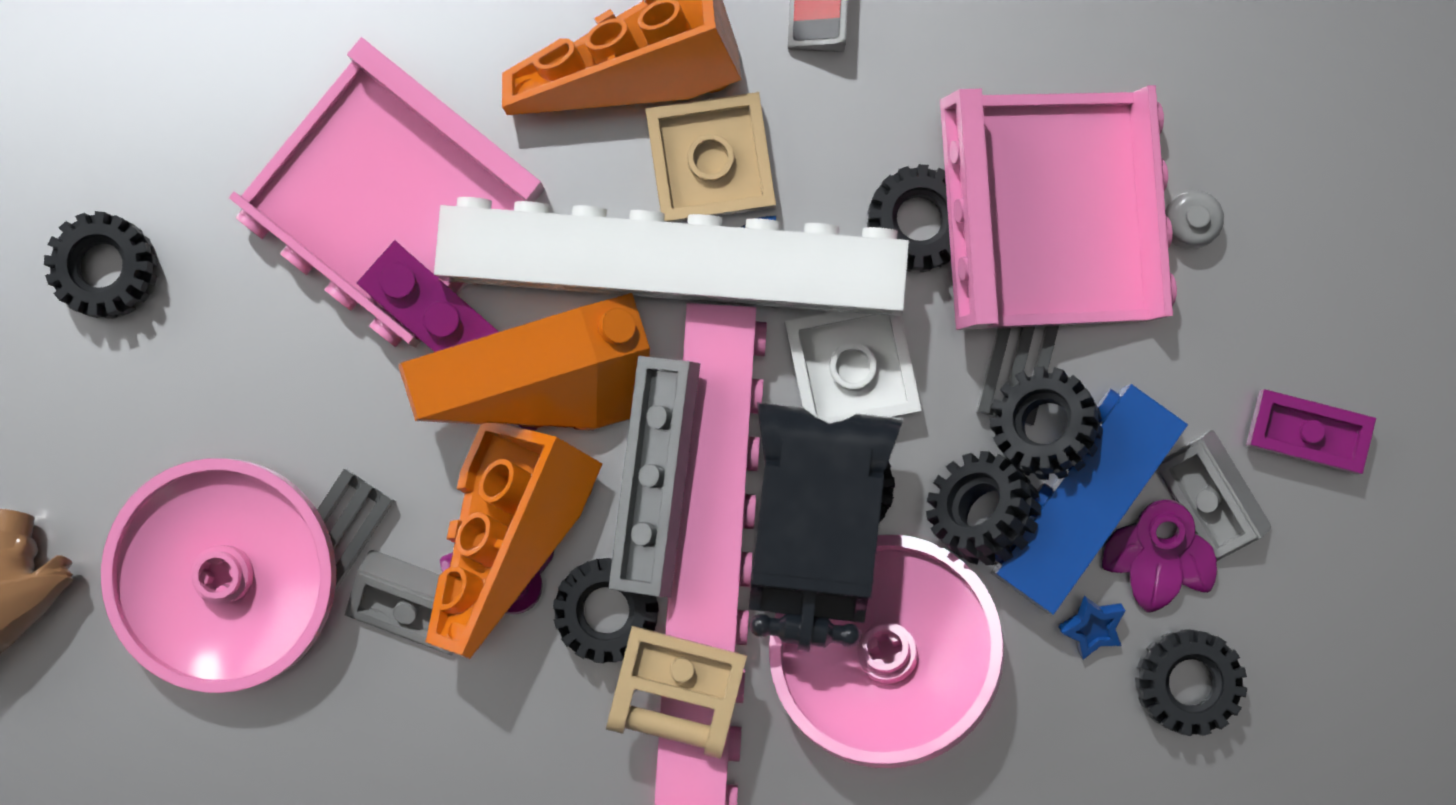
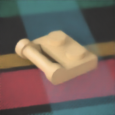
[606,626,747,759]

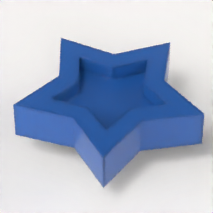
[1058,595,1126,660]

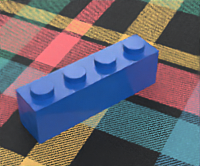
[991,384,1189,615]

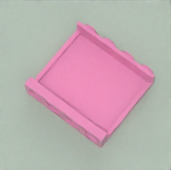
[229,37,545,348]
[940,85,1177,330]

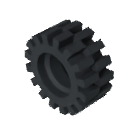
[867,164,951,273]
[44,211,158,319]
[990,366,1103,480]
[926,451,1041,566]
[553,558,659,664]
[1135,629,1247,736]

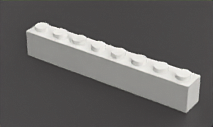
[434,197,909,316]

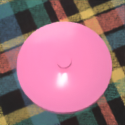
[101,458,336,693]
[769,535,1004,768]

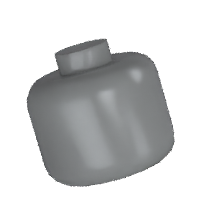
[1165,190,1224,250]

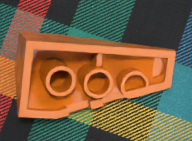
[502,0,742,115]
[398,293,650,430]
[426,423,603,659]

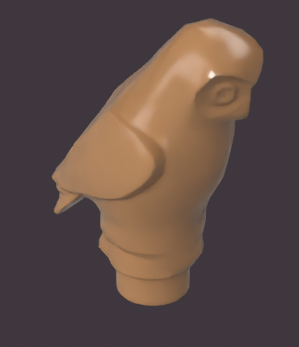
[0,509,73,654]

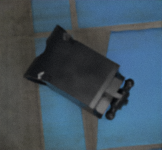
[748,402,903,652]

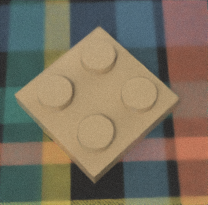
[645,92,776,223]

